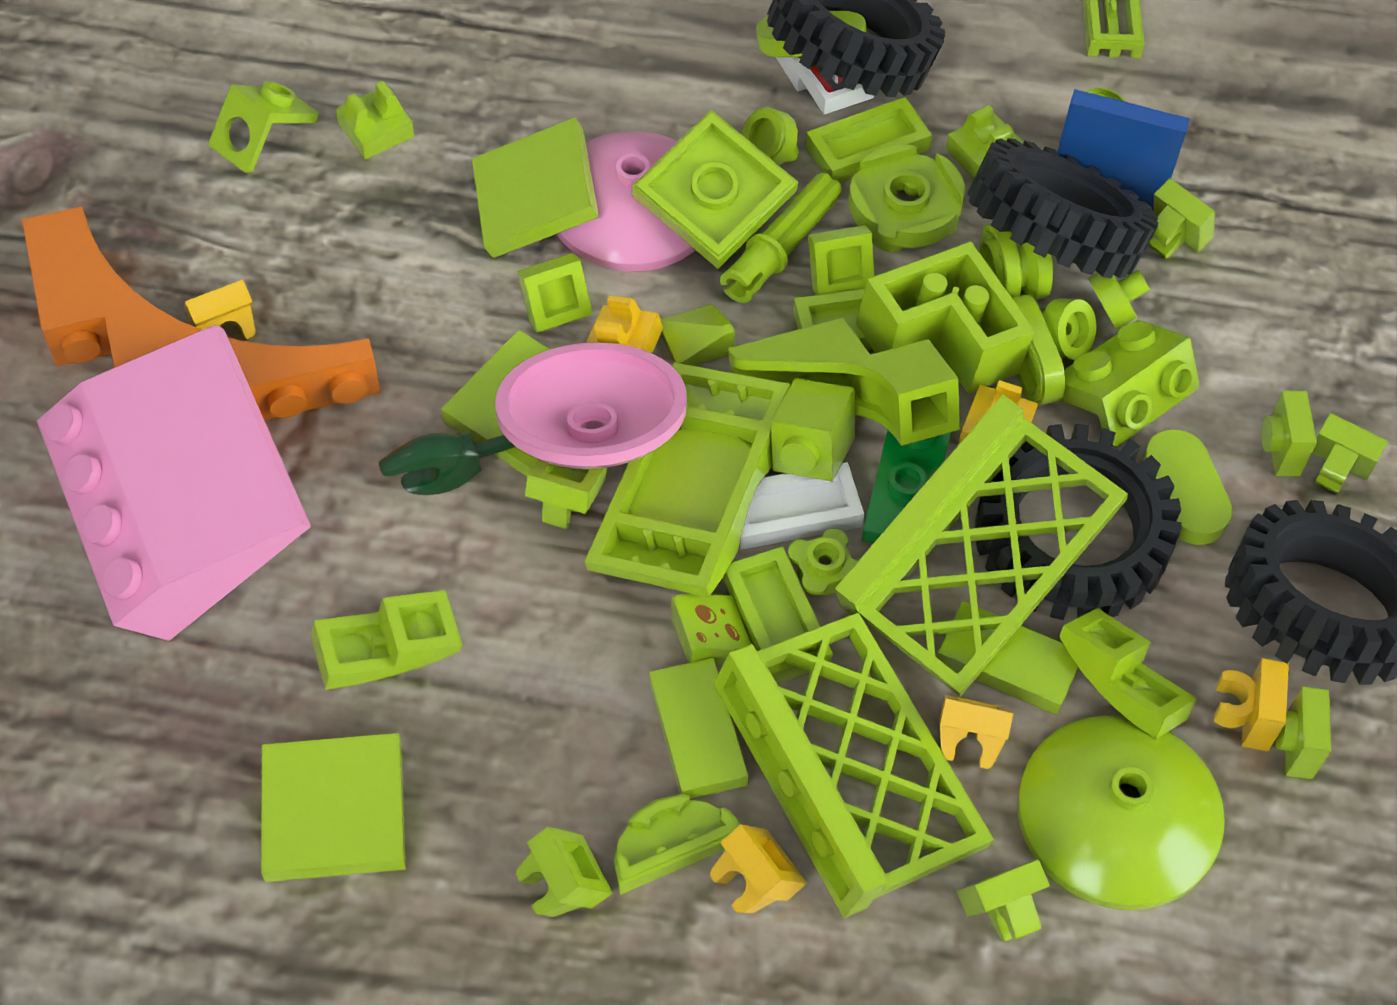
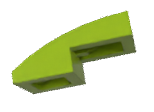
[310,590,463,690]
[1059,608,1197,740]

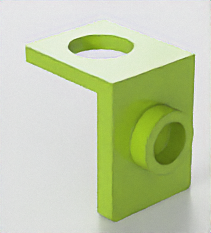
[208,81,319,173]

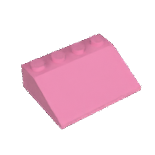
[37,325,311,641]

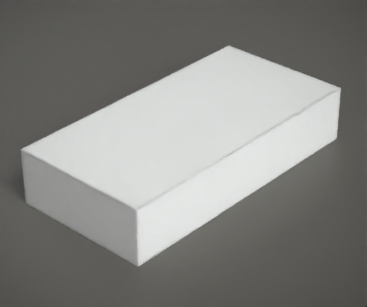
[739,462,864,550]

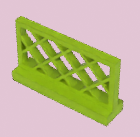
[835,394,1128,697]
[714,612,994,919]

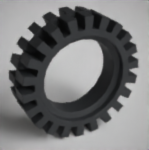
[767,0,946,97]
[967,138,1159,278]
[974,424,1182,620]
[1225,500,1397,685]

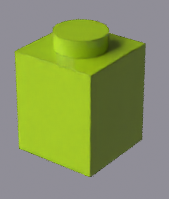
[771,378,855,482]

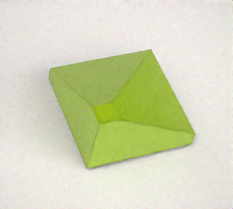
[660,304,735,366]

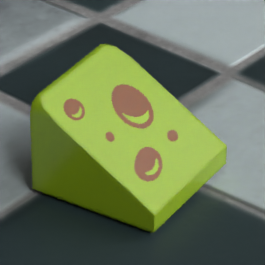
[671,594,751,665]

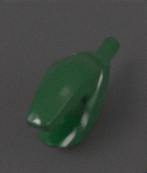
[378,432,516,496]

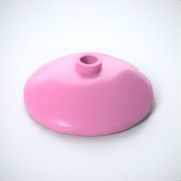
[556,131,696,271]
[495,342,687,469]

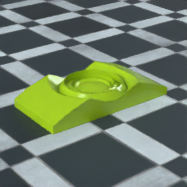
[584,362,790,597]

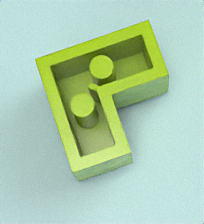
[856,241,1036,394]

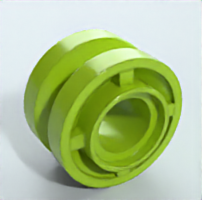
[979,224,1053,300]

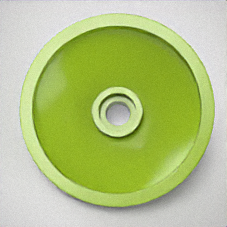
[1017,715,1225,910]

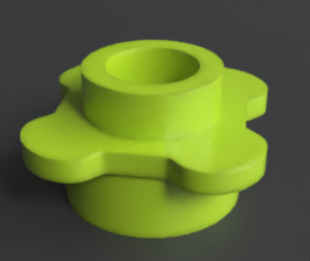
[788,529,858,595]

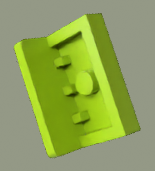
[1061,320,1199,447]

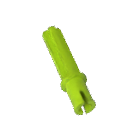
[720,172,842,303]

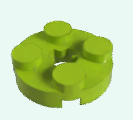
[848,144,965,252]

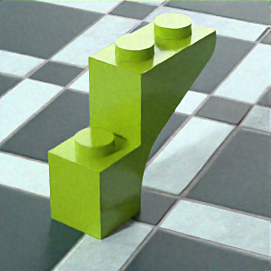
[728,317,960,446]

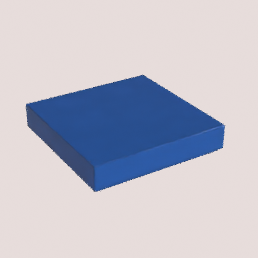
[1057,89,1190,211]

